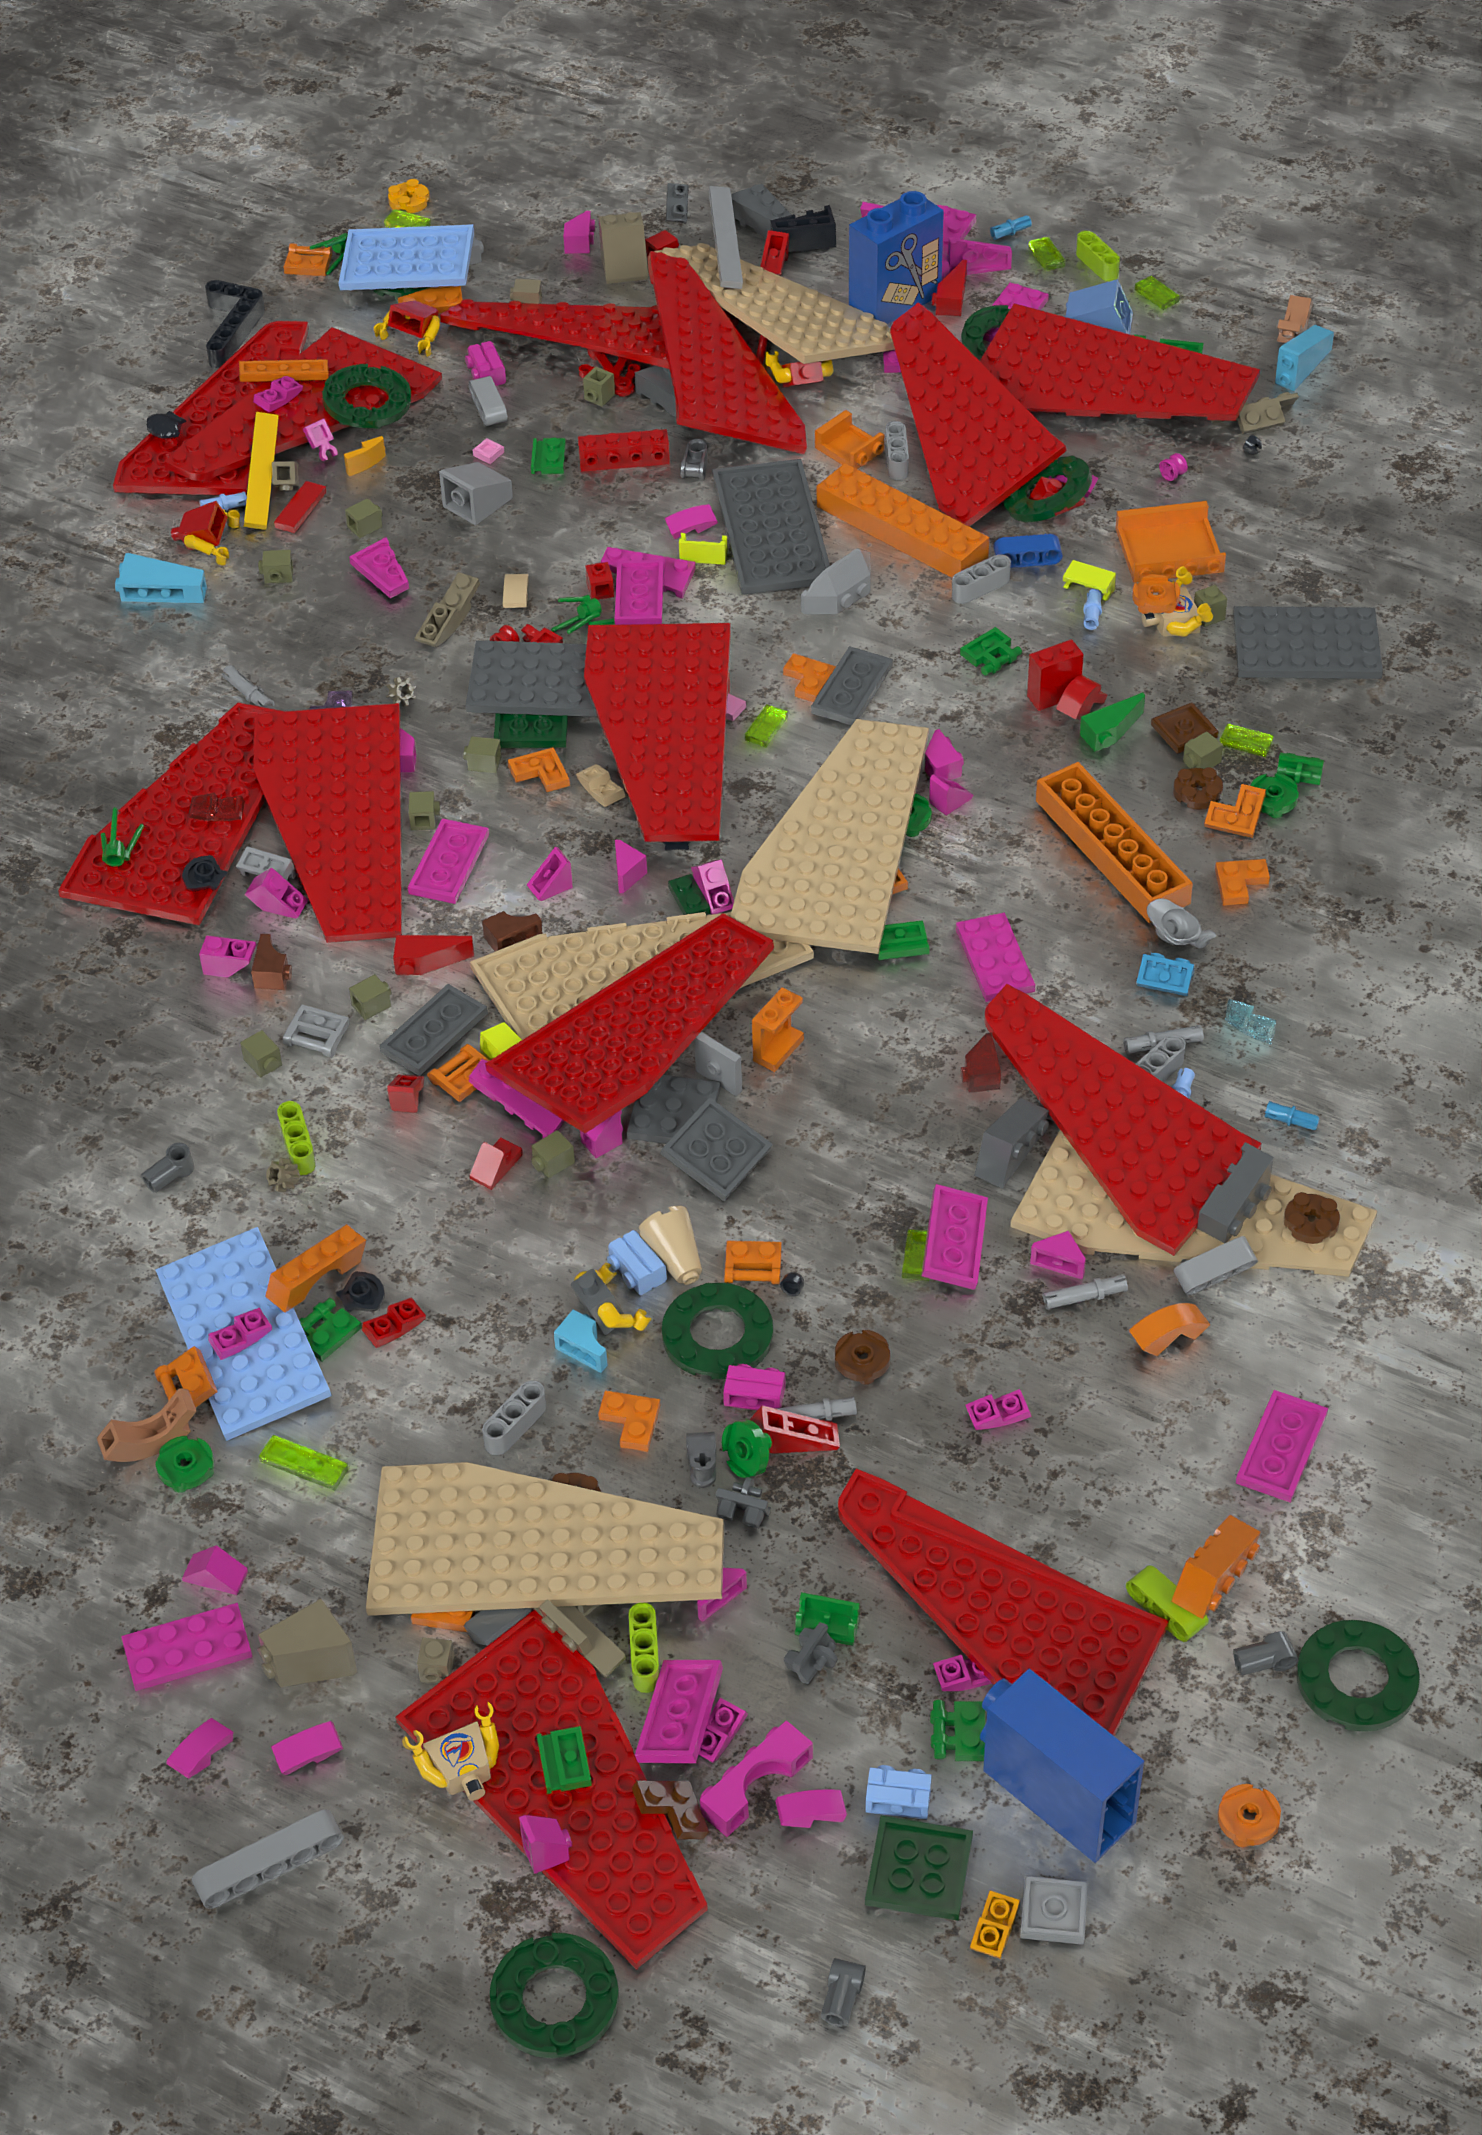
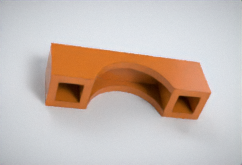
[265,1224,366,1313]

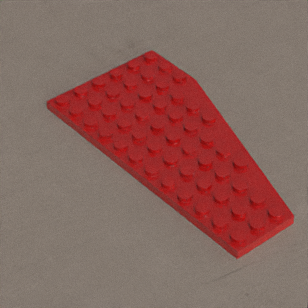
[485,913,774,1133]

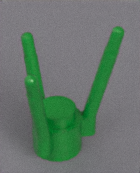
[310,233,348,275]
[551,595,602,634]
[101,807,144,867]

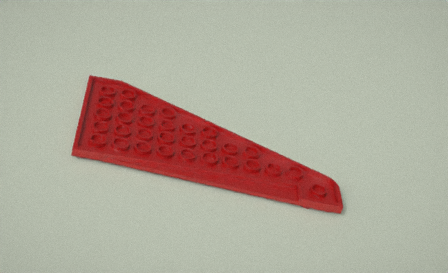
[648,251,807,454]
[440,299,739,369]
[113,321,309,496]
[838,1468,1169,1736]

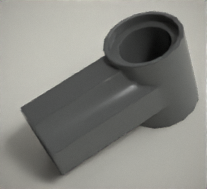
[141,1142,194,1193]
[1233,1631,1298,1676]
[821,1958,866,2027]

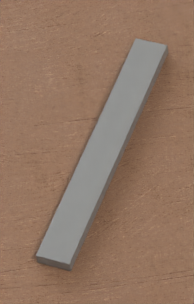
[708,186,743,289]

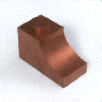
[482,911,543,952]
[251,934,292,990]

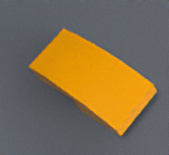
[344,436,386,477]
[970,1891,1020,1959]

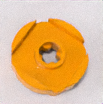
[388,179,430,213]

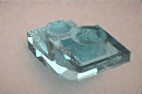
[1225,999,1276,1045]

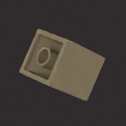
[599,212,649,284]
[257,1599,358,1687]

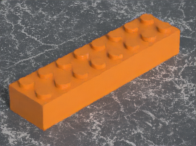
[817,463,989,578]
[1036,762,1193,923]

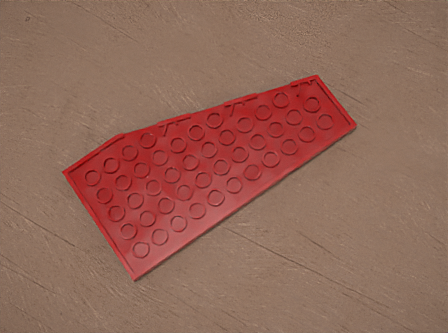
[980,303,1260,421]
[584,623,731,842]
[58,703,285,925]
[253,703,402,943]
[395,1610,708,1970]

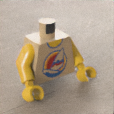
[1142,566,1213,637]
[402,1702,499,1801]

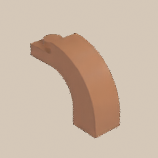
[1277,295,1313,343]
[97,1388,197,1462]

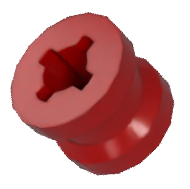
[490,625,520,642]

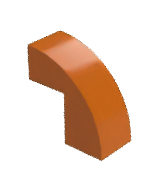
[1129,1303,1210,1356]

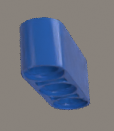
[993,534,1063,568]

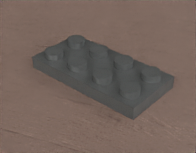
[811,646,893,725]
[379,984,488,1076]

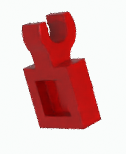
[521,624,563,643]

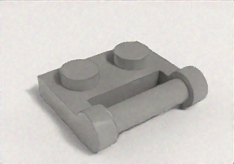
[283,1005,350,1058]

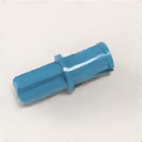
[990,216,1032,240]
[1265,1101,1320,1130]

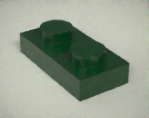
[668,874,710,915]

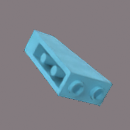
[1275,325,1334,391]
[115,553,207,603]

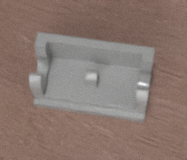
[236,846,297,880]

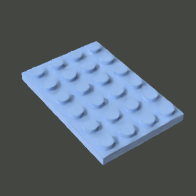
[338,224,474,291]

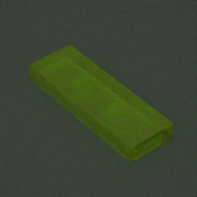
[259,1435,349,1491]

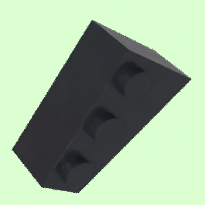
[770,205,836,253]

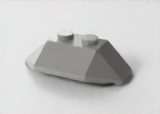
[801,548,870,614]

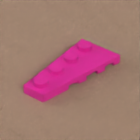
[601,547,696,599]
[469,1059,565,1138]

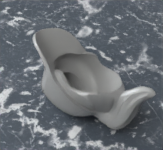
[1147,899,1216,948]

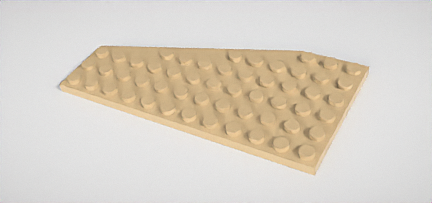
[654,243,895,364]
[470,912,814,1040]
[1010,1130,1378,1277]

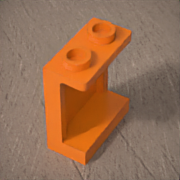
[815,410,885,469]
[752,987,804,1072]

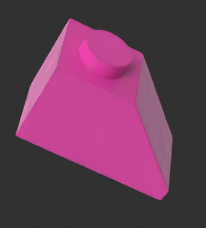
[519,1815,572,1874]

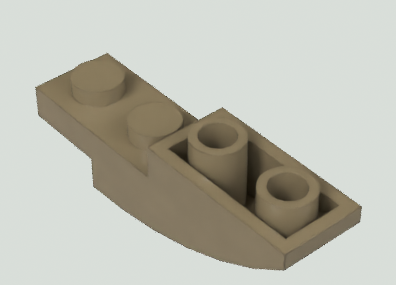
[415,572,480,647]

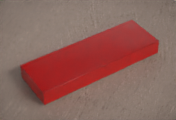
[274,481,326,533]

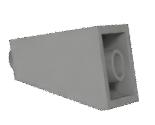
[439,462,513,525]

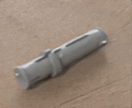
[222,665,275,709]
[1123,1025,1204,1054]
[1043,1274,1128,1310]
[775,1396,857,1421]

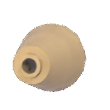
[638,1206,702,1285]

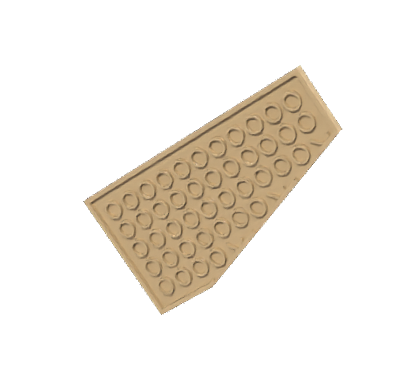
[730,719,929,954]
[366,1462,724,1616]

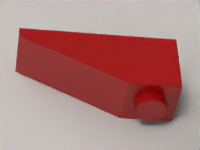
[932,260,967,316]
[393,935,474,975]
[750,1405,840,1454]

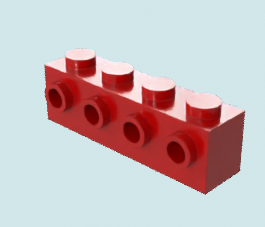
[578,429,670,472]

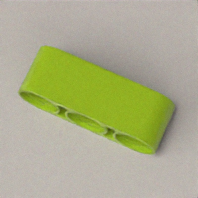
[1076,231,1120,281]
[277,1101,316,1175]
[1126,1565,1209,1642]
[629,1603,659,1693]

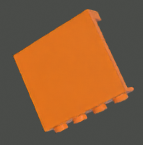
[1115,501,1226,583]

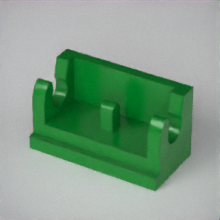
[795,1592,860,1646]

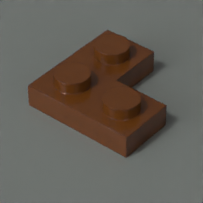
[632,1781,709,1839]

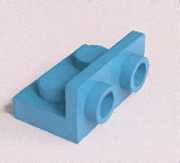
[1136,953,1194,996]

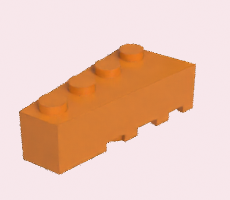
[1171,1515,1261,1619]

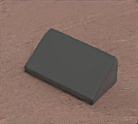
[464,1608,532,1646]

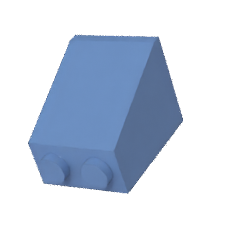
[1064,279,1133,334]

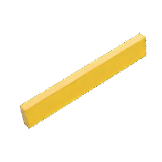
[243,412,279,530]

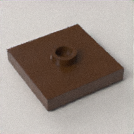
[1151,702,1219,754]

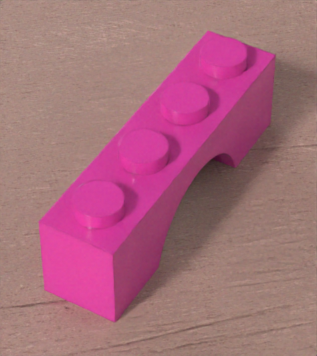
[700,1720,813,1837]

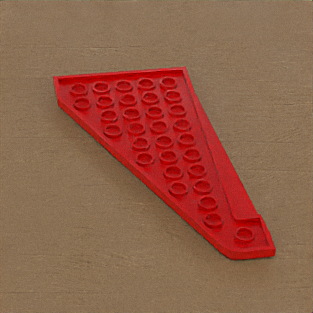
[890,302,1067,527]
[164,327,442,481]
[984,984,1262,1256]

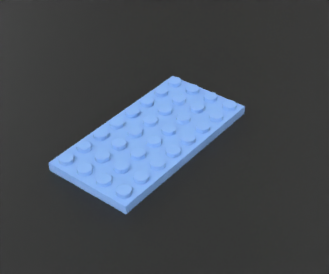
[155,1227,332,1441]

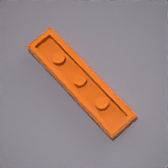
[239,360,329,382]

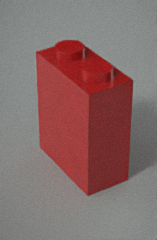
[1027,639,1084,711]

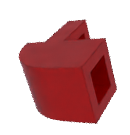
[1056,675,1108,720]

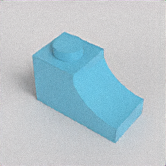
[554,1309,608,1373]

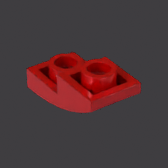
[362,1297,426,1348]

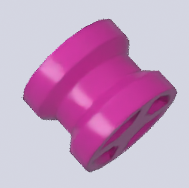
[1159,453,1188,481]

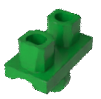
[1277,752,1324,785]

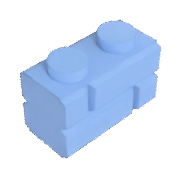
[607,1230,667,1295]
[866,1765,932,1820]

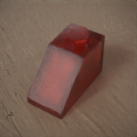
[960,1033,1001,1093]

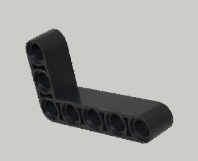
[205,280,265,368]

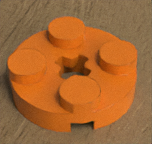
[1132,574,1180,614]
[1218,1784,1281,1848]

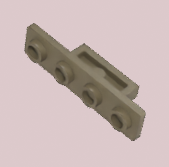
[1211,392,1299,435]
[533,1599,626,1677]

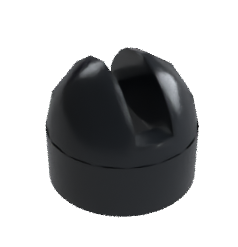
[1243,434,1262,455]
[780,1272,804,1296]

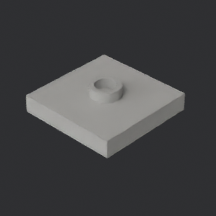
[695,1032,742,1096]
[1020,1875,1088,1945]

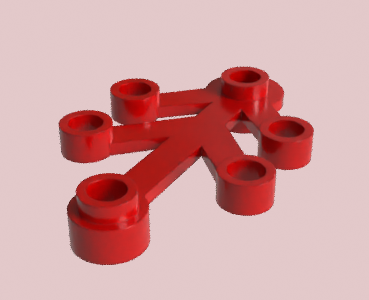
[579,349,641,397]

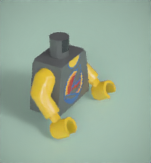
[571,1263,651,1336]

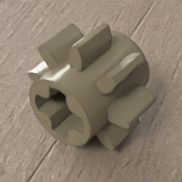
[386,677,416,707]
[266,1158,300,1192]

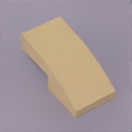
[503,574,529,608]
[576,764,625,807]

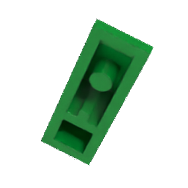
[1080,692,1145,752]

